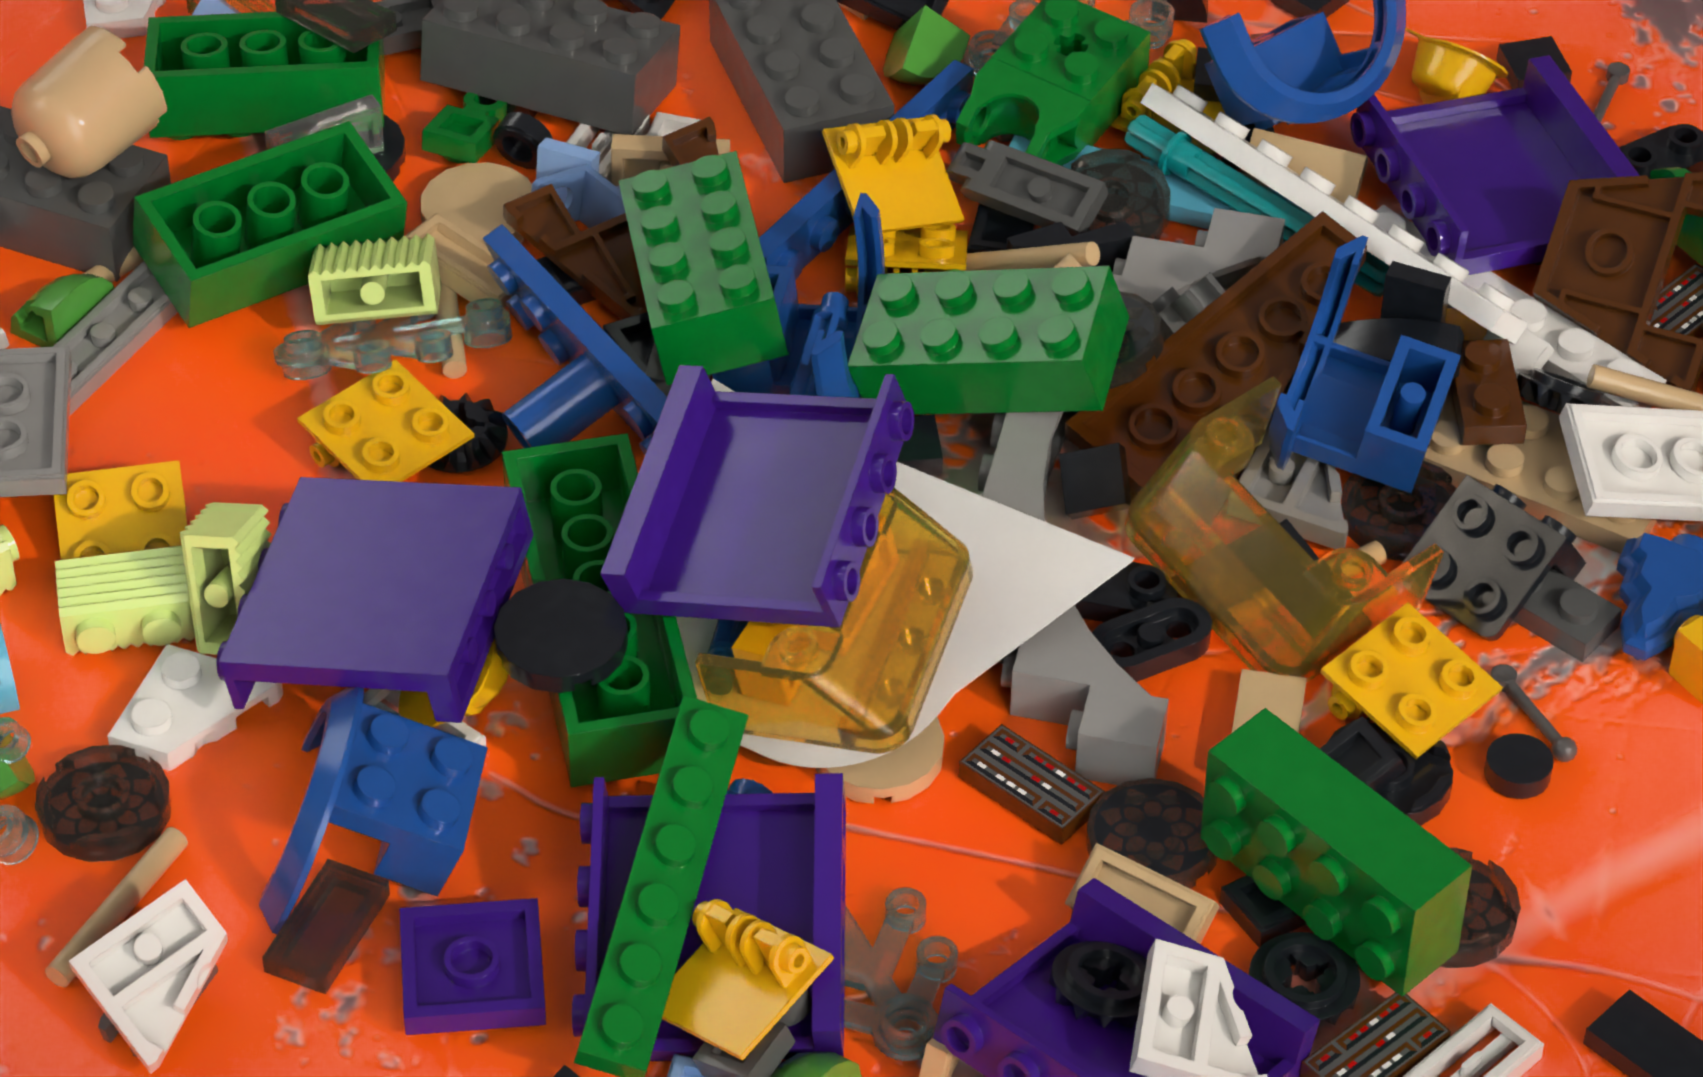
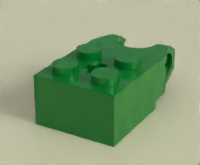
[956,0,1151,166]

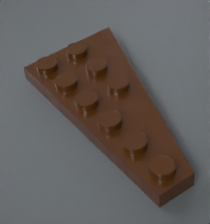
[1065,211,1367,549]

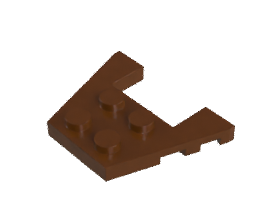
[503,116,719,320]
[1532,172,1703,392]

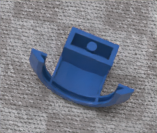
[1199,0,1406,130]
[712,193,885,398]
[1267,235,1461,493]
[259,687,488,935]

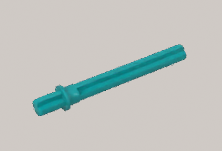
[1124,115,1390,297]

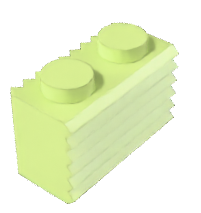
[308,233,441,325]
[180,502,272,655]
[55,545,195,656]

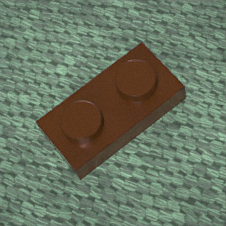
[1450,339,1527,445]

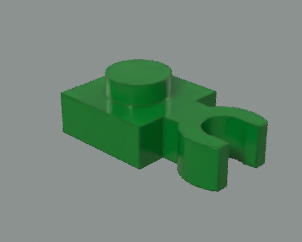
[422,92,507,163]

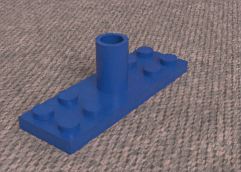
[483,224,667,455]

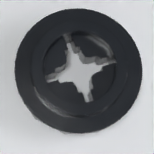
[1517,368,1611,414]
[428,392,508,473]
[1249,932,1361,1025]
[1049,941,1147,1029]

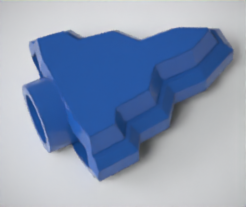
[1616,533,1703,661]

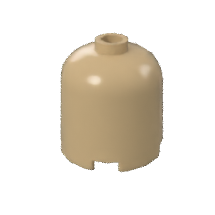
[11,26,167,179]

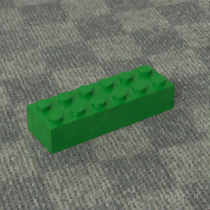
[502,433,697,788]

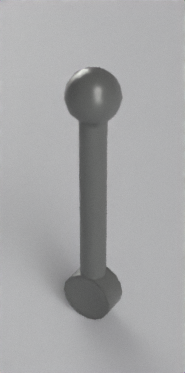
[1593,62,1630,123]
[1491,664,1578,762]

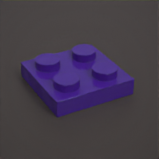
[399,898,546,1035]

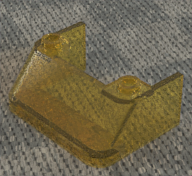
[1125,376,1444,683]
[695,487,973,754]

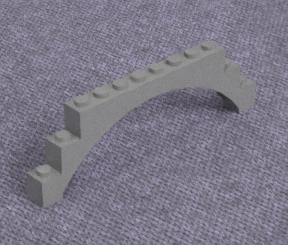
[948,208,1285,787]

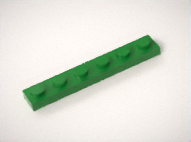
[573,695,749,1077]

